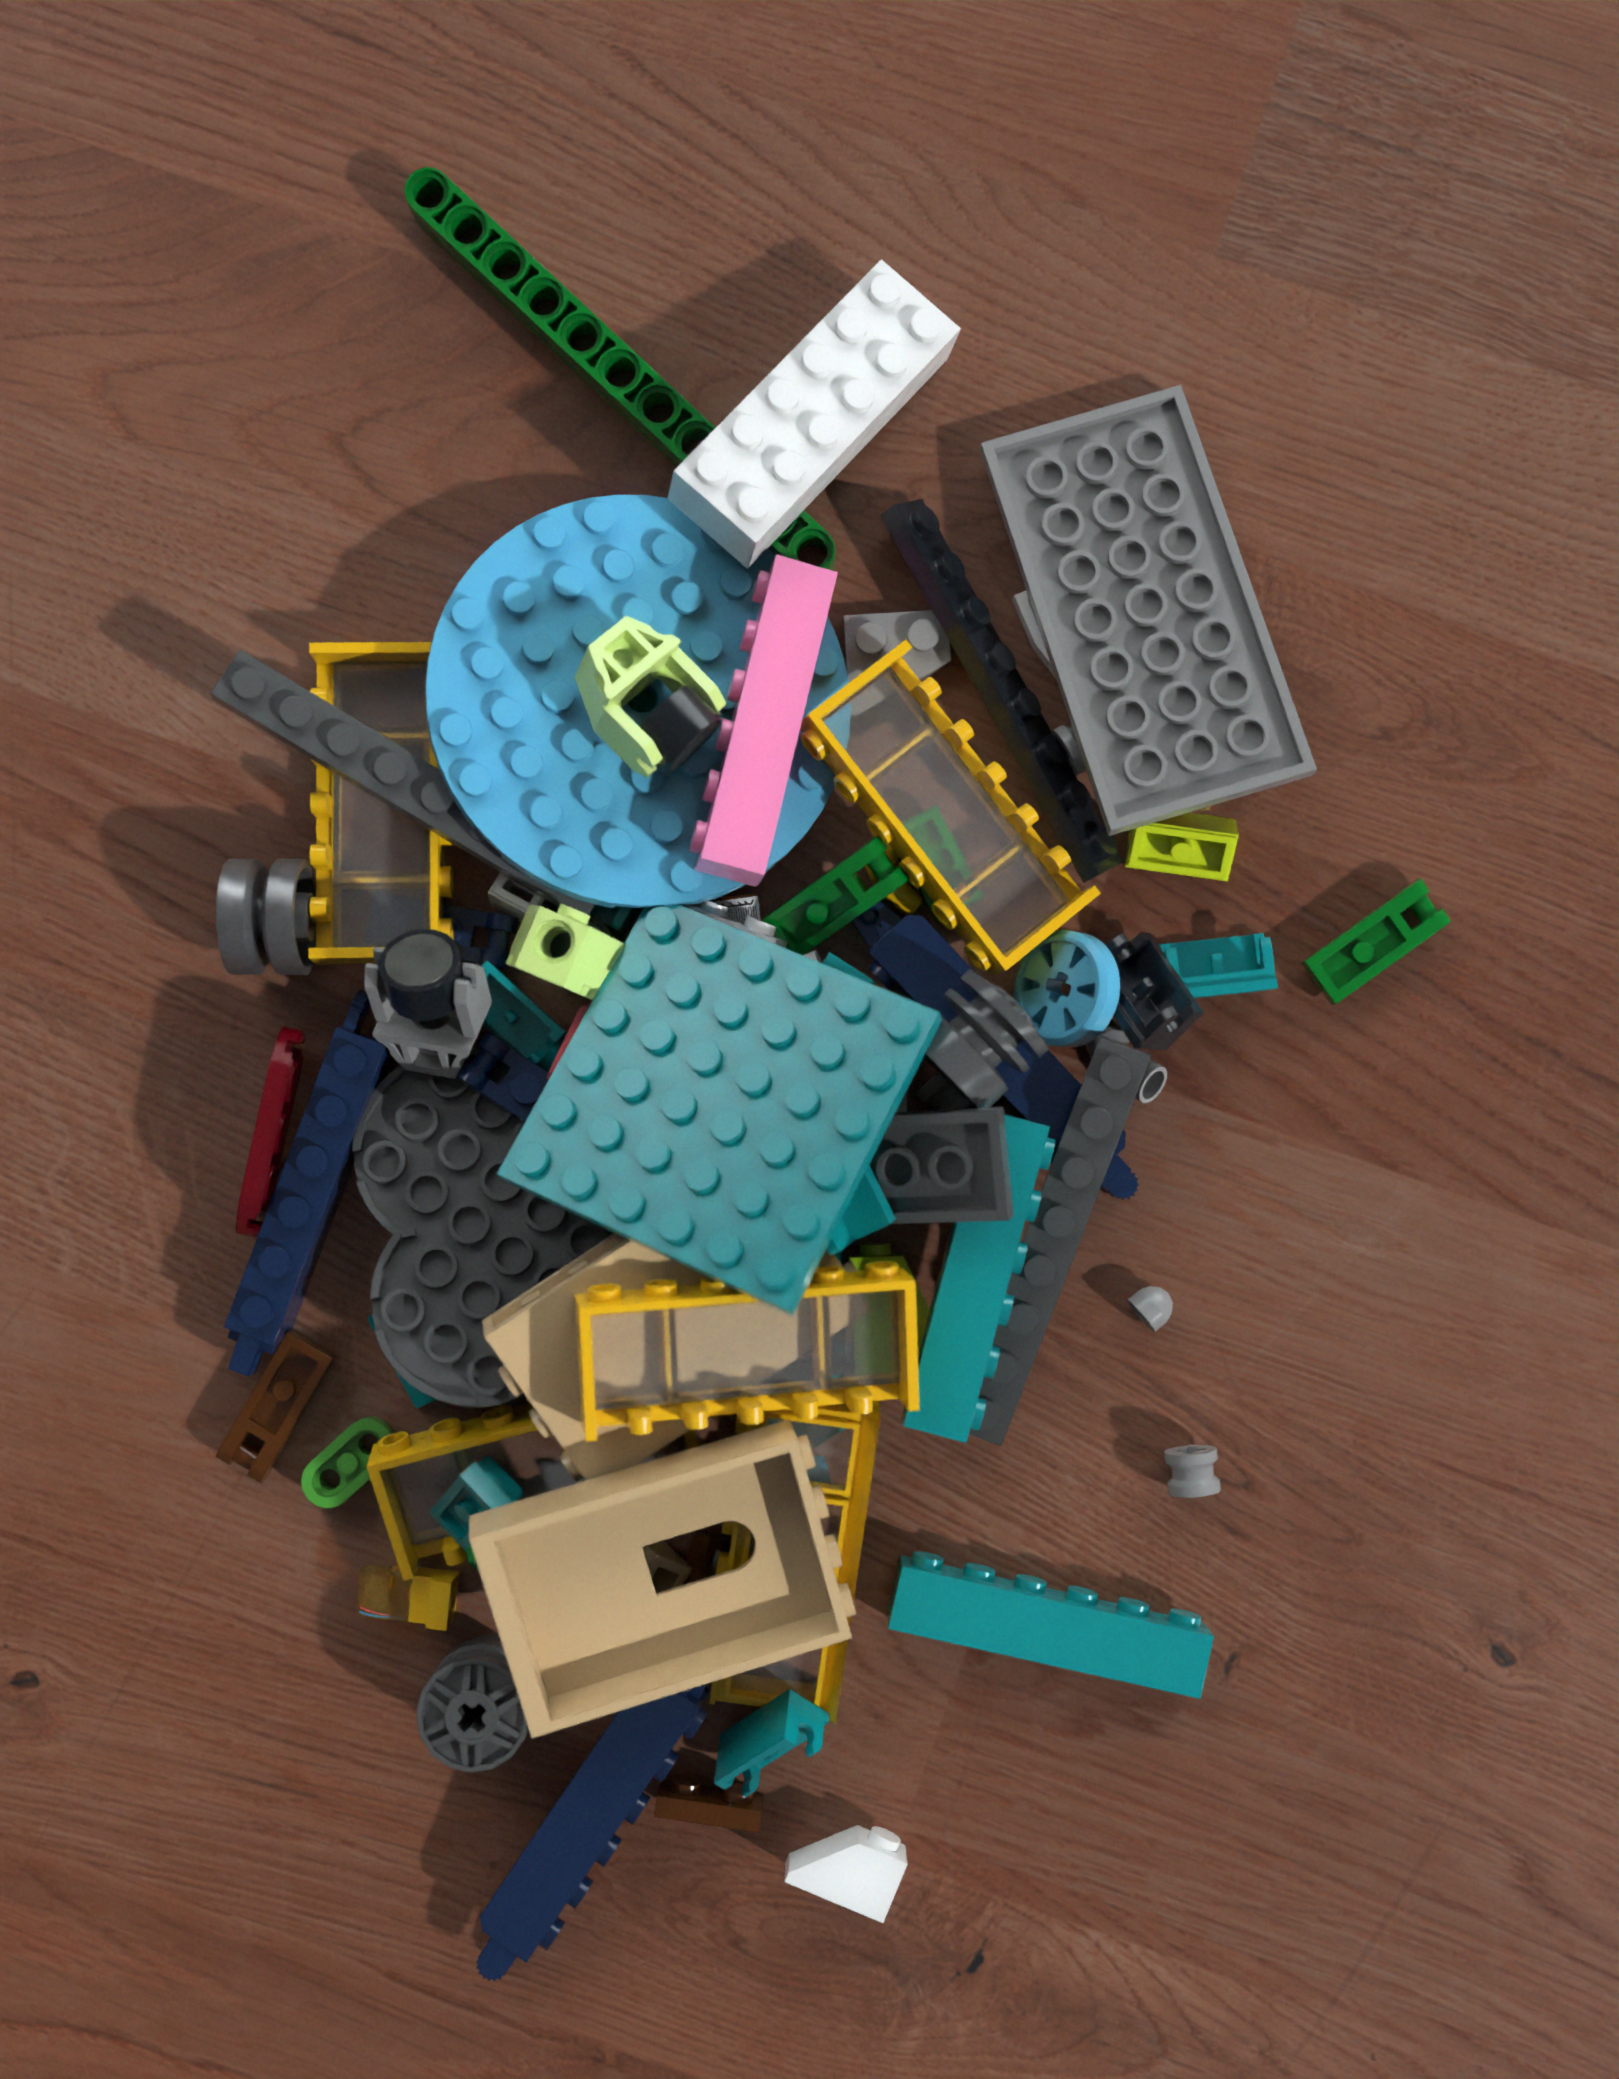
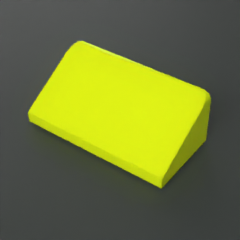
[1125,813,1239,882]

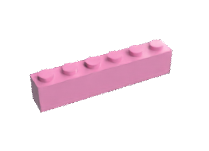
[689,554,838,887]

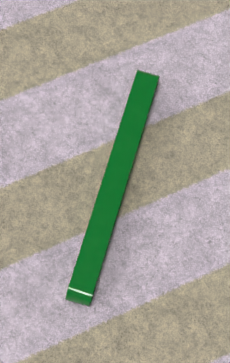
[404,167,836,571]

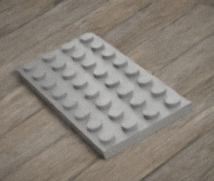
[980,385,1317,836]

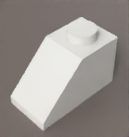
[785,1825,908,1923]

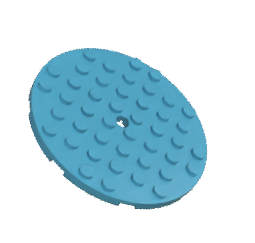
[426,494,851,908]

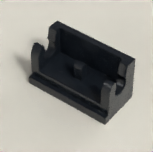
[1106,932,1204,1051]

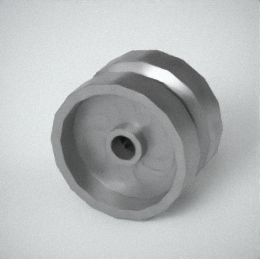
[216,859,316,975]

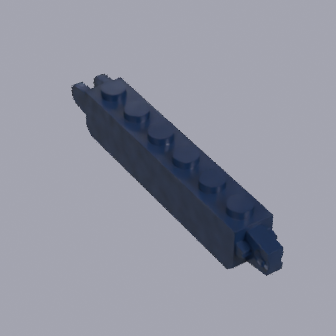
[851,901,1140,1200]
[224,989,394,1377]
[476,1684,710,1982]

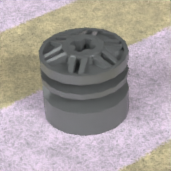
[923,969,1049,1108]
[416,1635,529,1773]

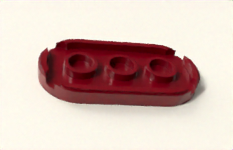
[236,1026,306,1237]

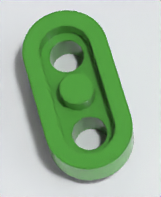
[301,1417,395,1508]

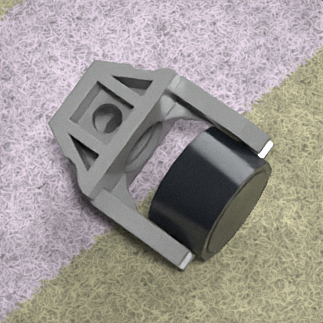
[364,929,492,1079]

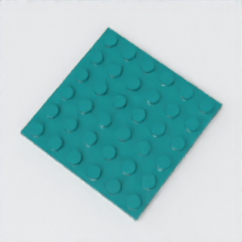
[497,904,942,1316]

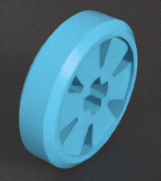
[1013,930,1120,1048]

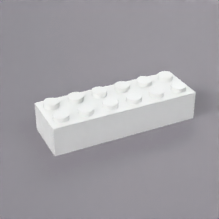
[667,259,961,569]

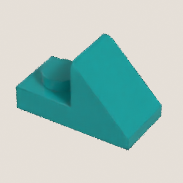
[429,1456,523,1551]

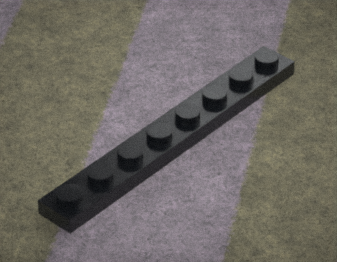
[880,499,1123,883]

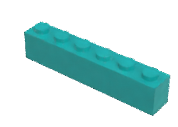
[901,1115,1055,1443]
[886,1551,1214,1699]

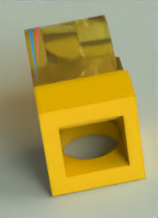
[355,1565,460,1631]

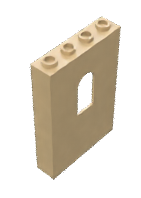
[469,1419,856,1738]

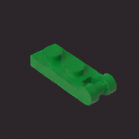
[761,835,910,955]
[1301,878,1452,1005]

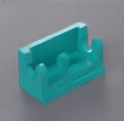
[1158,933,1278,998]
[481,960,568,1066]
[714,1689,829,1797]

